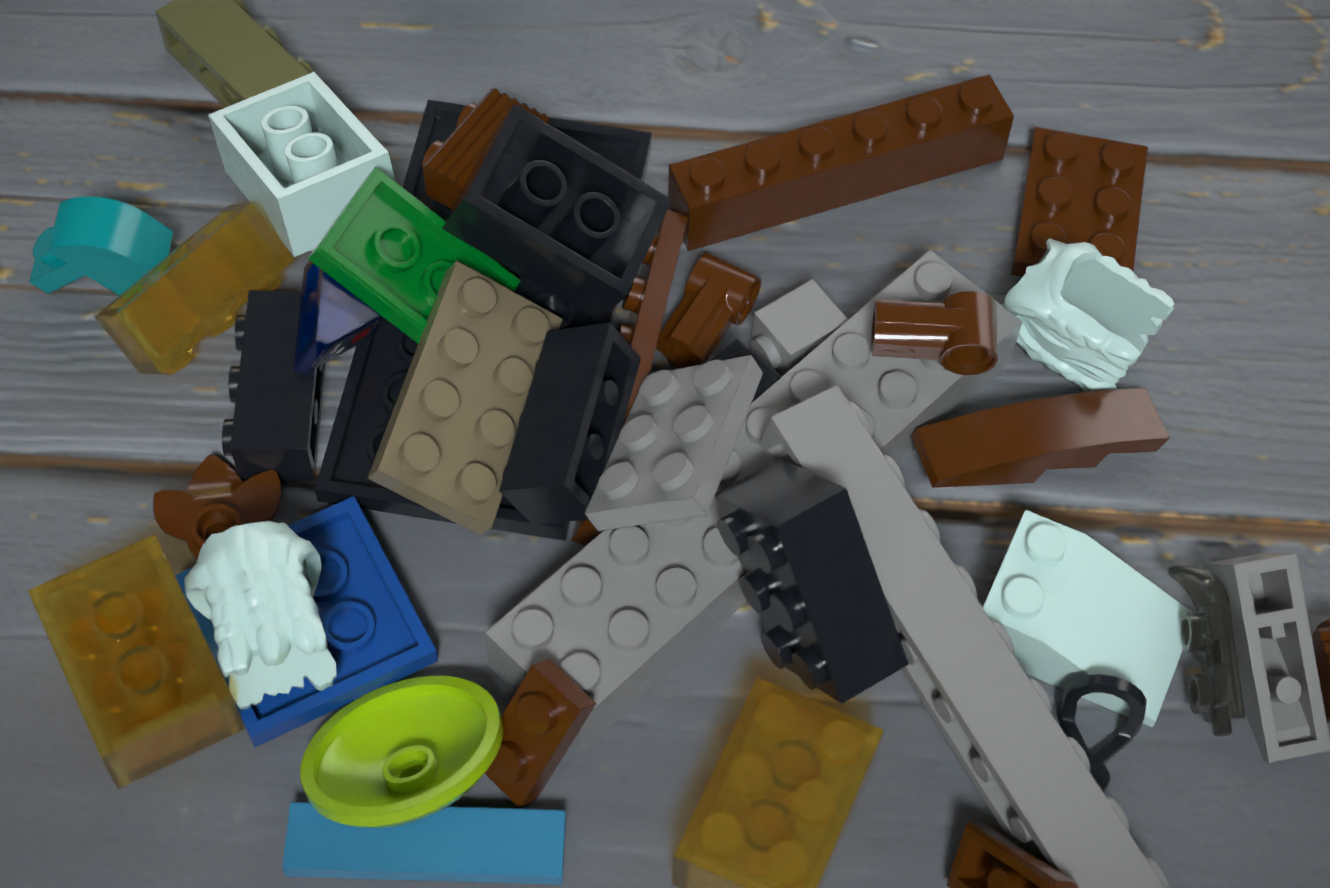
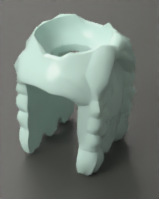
[1001,238,1175,392]
[184,521,337,710]

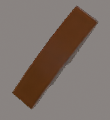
[911,388,1170,488]

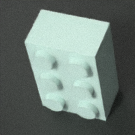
[208,72,395,257]

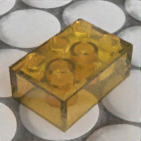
[28,534,245,789]
[672,677,884,888]

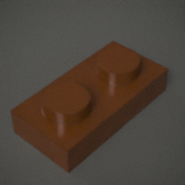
[485,658,596,808]

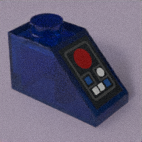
[293,260,385,374]

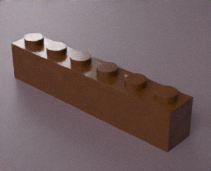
[668,74,1014,251]

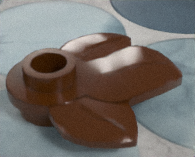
[153,454,282,560]

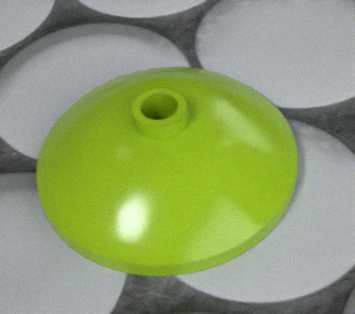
[300,676,503,828]

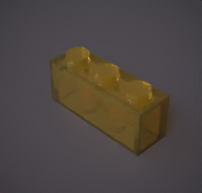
[94,202,295,376]

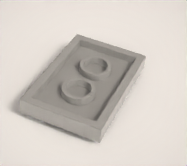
[585,355,763,531]

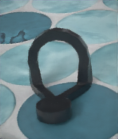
[1056,674,1147,793]

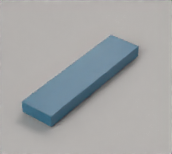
[282,802,566,885]

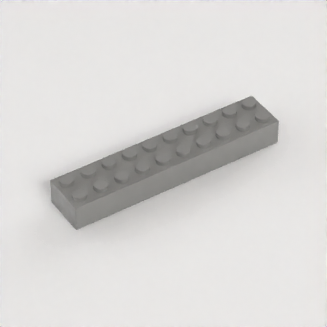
[485,250,1022,754]

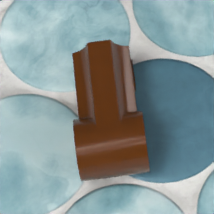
[656,253,762,369]
[871,291,998,375]

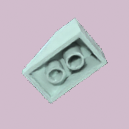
[983,510,1196,727]

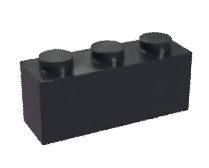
[222,290,330,481]
[499,323,641,525]

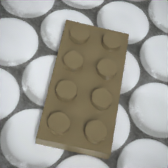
[368,261,563,535]

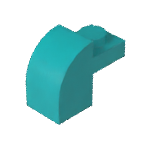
[29,196,174,299]

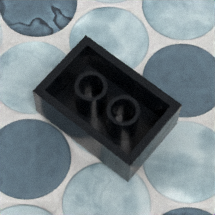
[442,104,672,321]
[715,458,909,704]

